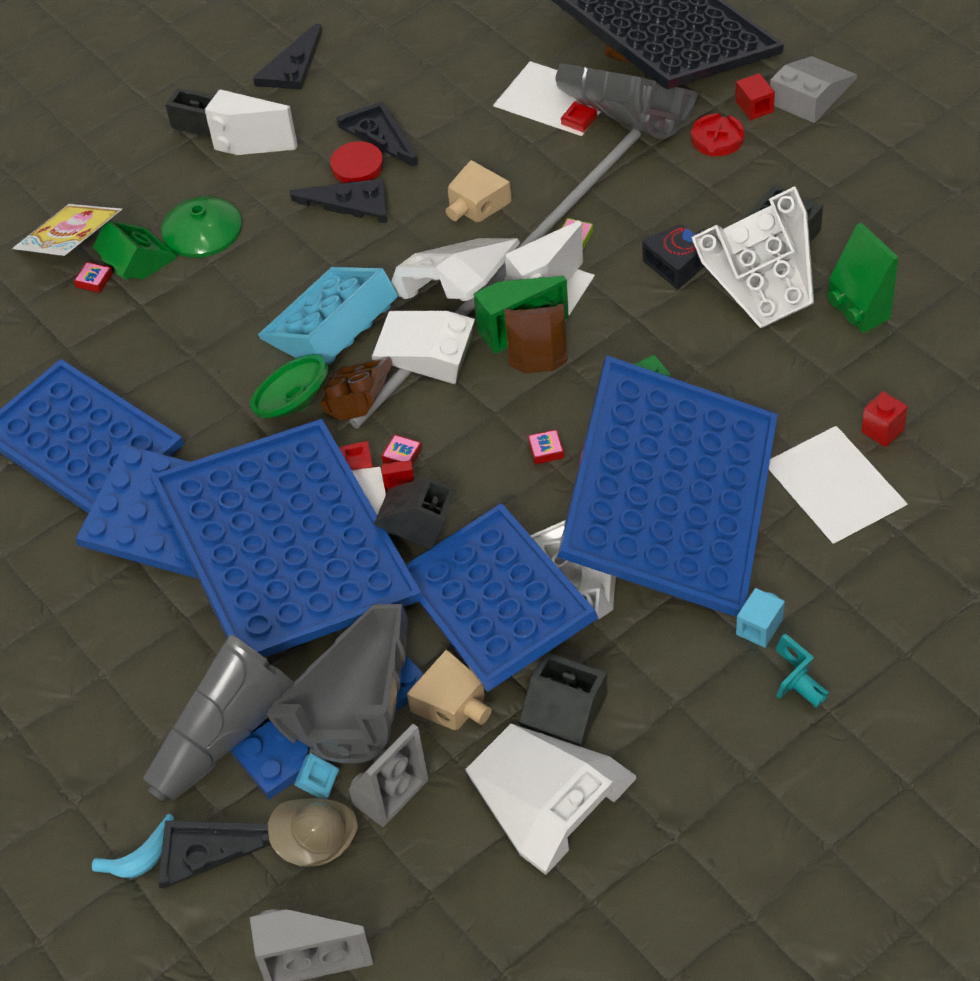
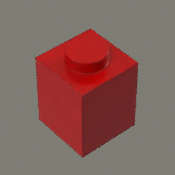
[735,73,775,120]
[861,391,908,447]

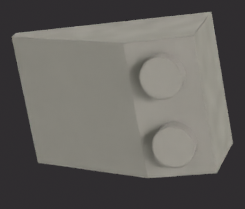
[770,56,857,123]
[349,724,428,827]
[250,909,373,981]

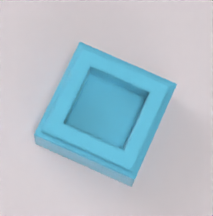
[294,753,339,799]

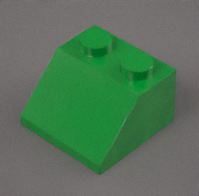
[92,220,177,280]

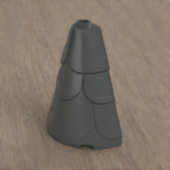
[555,63,698,139]
[266,604,408,764]
[143,634,294,803]

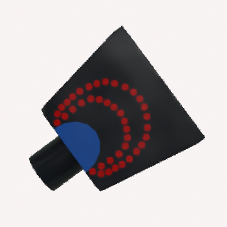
[642,225,706,290]

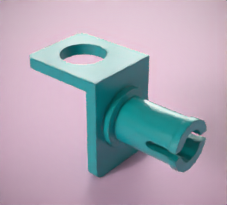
[776,634,830,708]

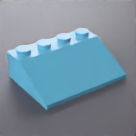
[258,267,398,365]

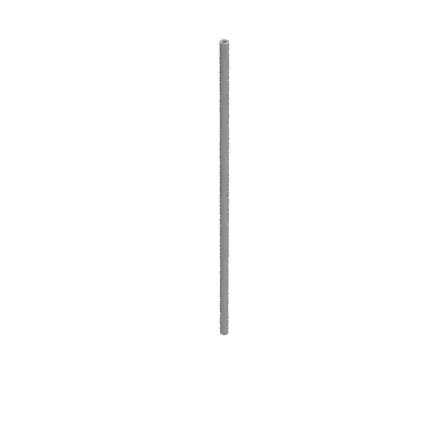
[350,129,641,429]

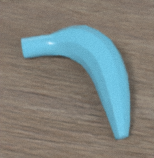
[92,814,174,878]

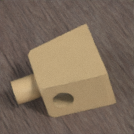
[446,160,512,222]
[407,650,492,730]

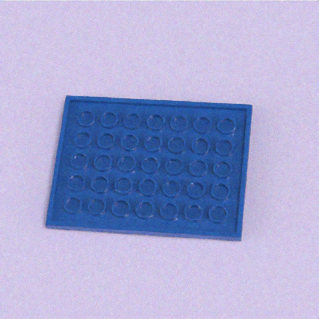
[557,356,778,617]
[150,419,421,657]

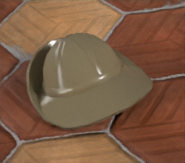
[268,798,358,867]

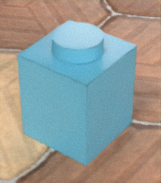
[736,588,785,648]

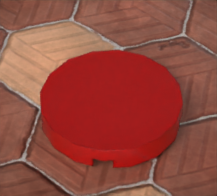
[691,113,744,156]
[330,141,383,183]

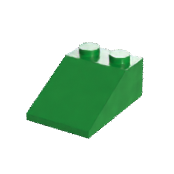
[827,223,898,333]
[473,276,569,354]

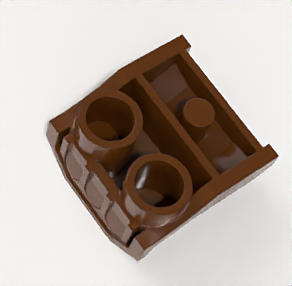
[504,304,568,373]
[320,356,392,421]

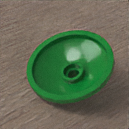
[161,196,242,258]
[250,354,328,419]

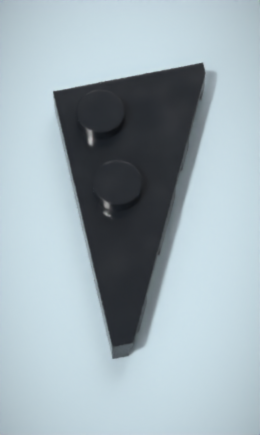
[253,24,323,89]
[336,101,418,166]
[290,179,387,223]
[158,820,271,888]

